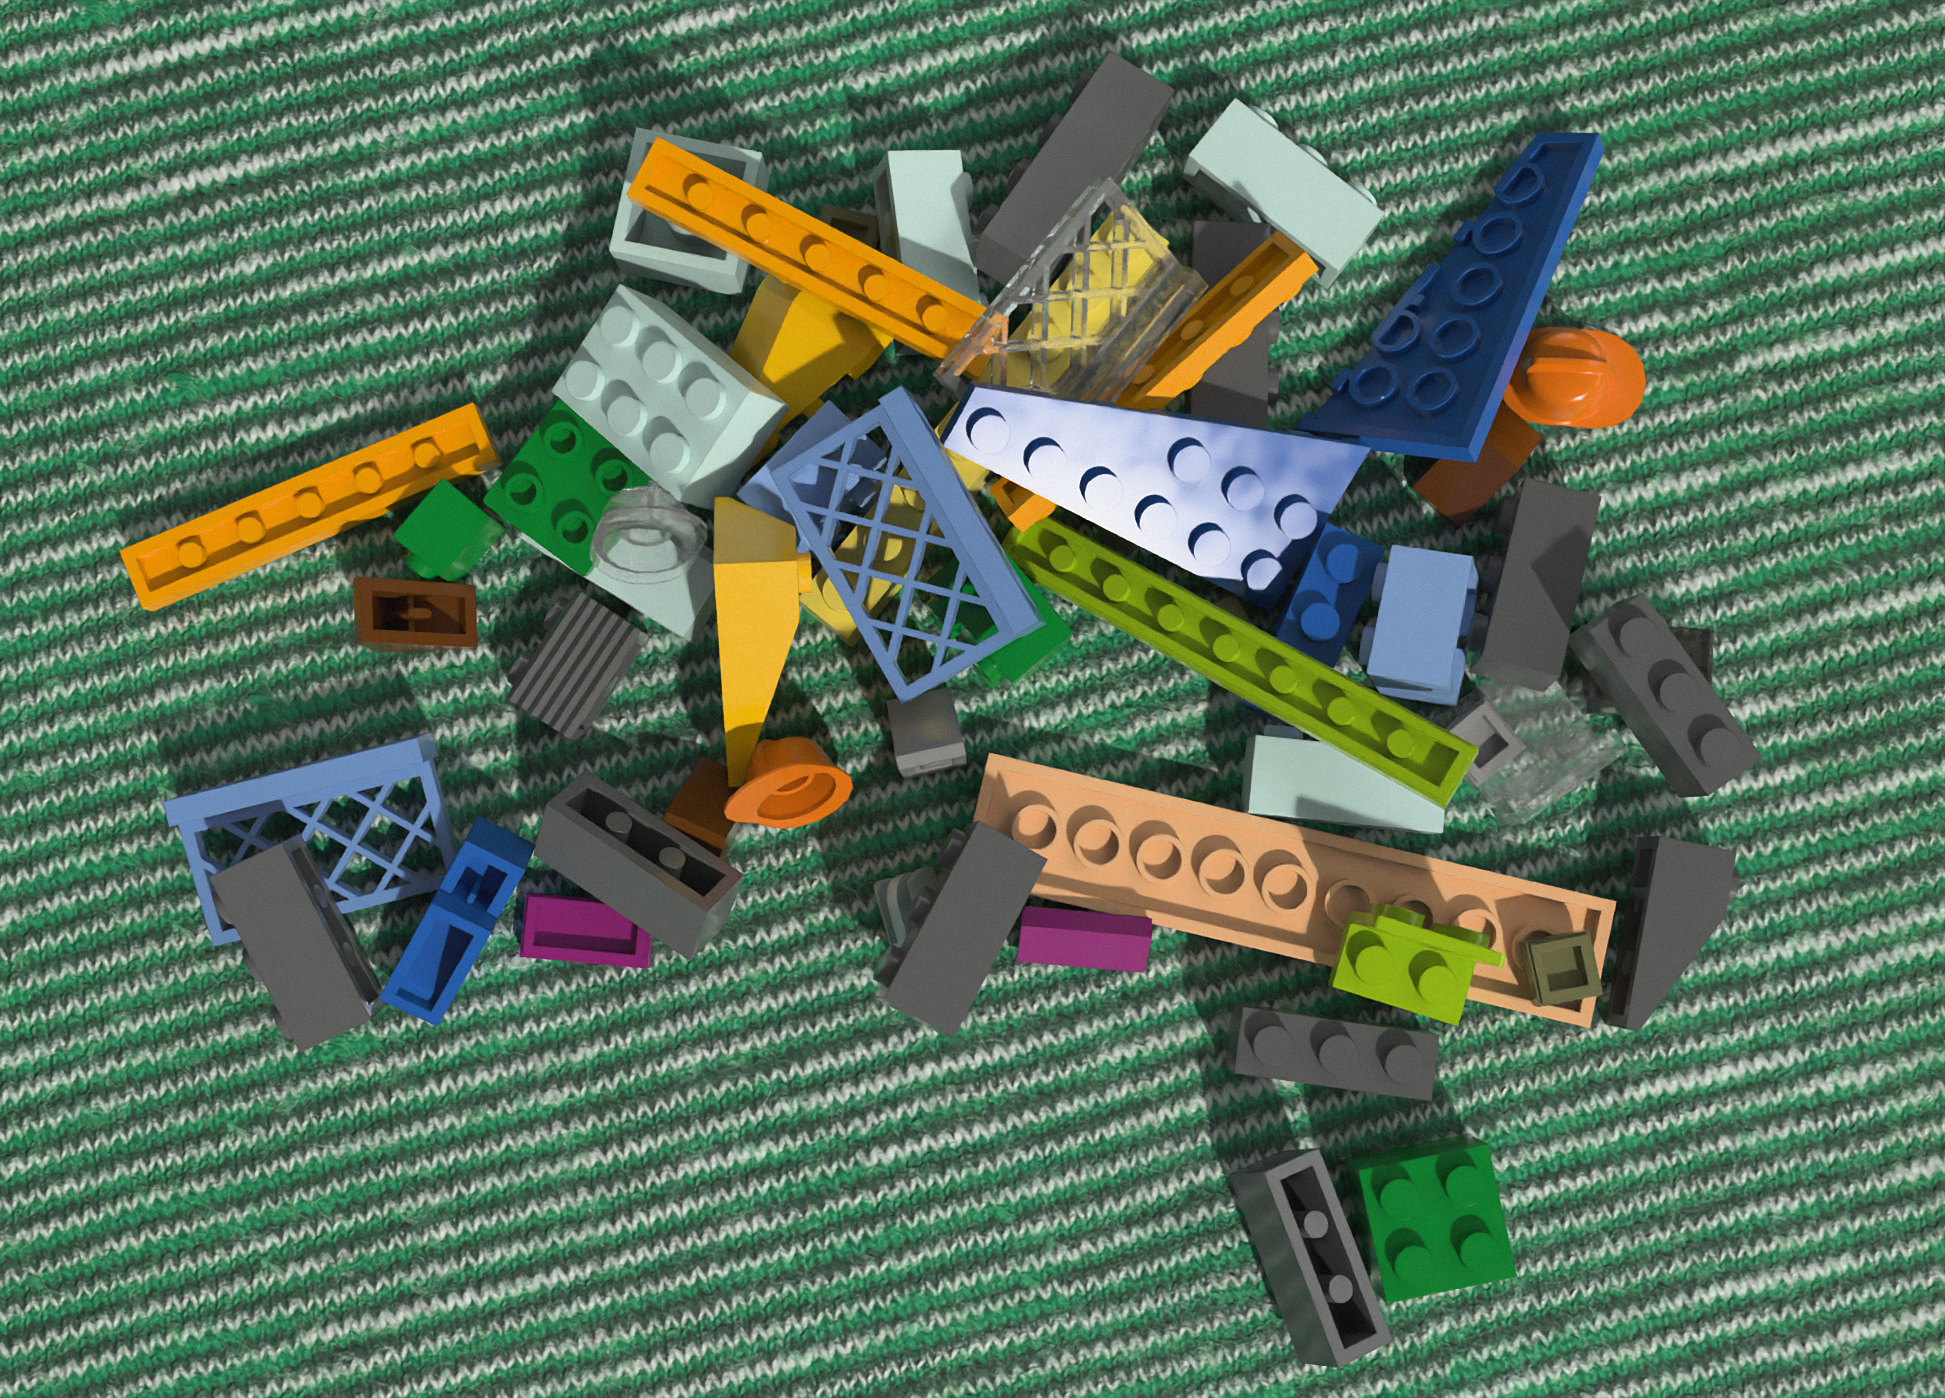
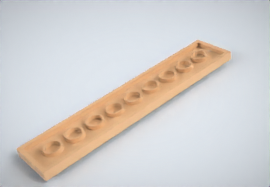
[973,753,1617,1028]

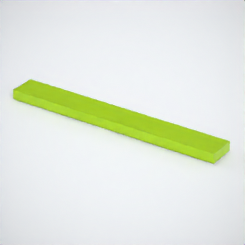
[1001,515,1479,810]

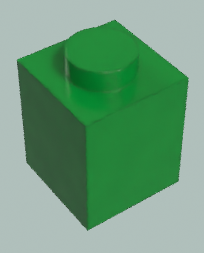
[392,478,506,584]

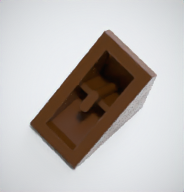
[1410,401,1542,530]
[353,577,477,653]
[664,756,745,862]

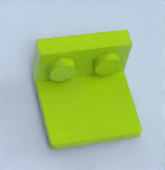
[1328,903,1506,1026]

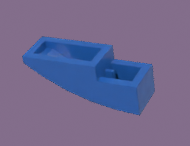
[378,816,536,1027]

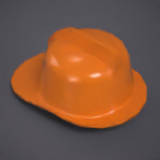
[1502,327,1646,429]
[723,736,853,829]

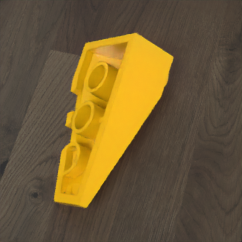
[729,274,893,471]
[713,496,812,787]

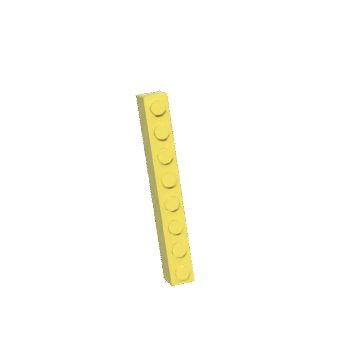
[799,203,1169,647]

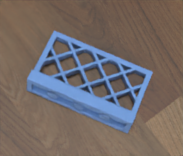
[769,385,1046,705]
[162,731,459,947]

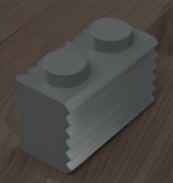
[506,590,649,742]

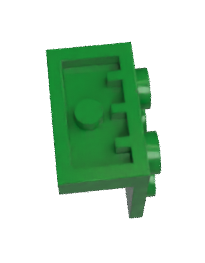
[483,399,669,577]

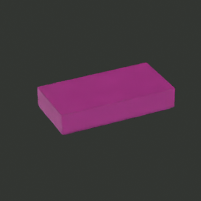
[519,892,654,969]
[1017,906,1152,973]

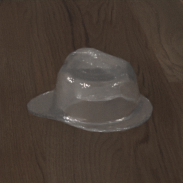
[590,481,707,584]

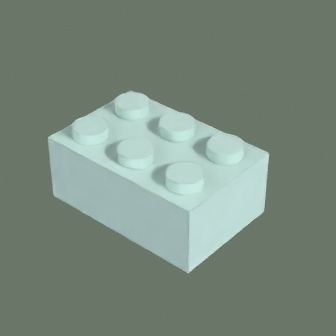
[552,284,790,511]

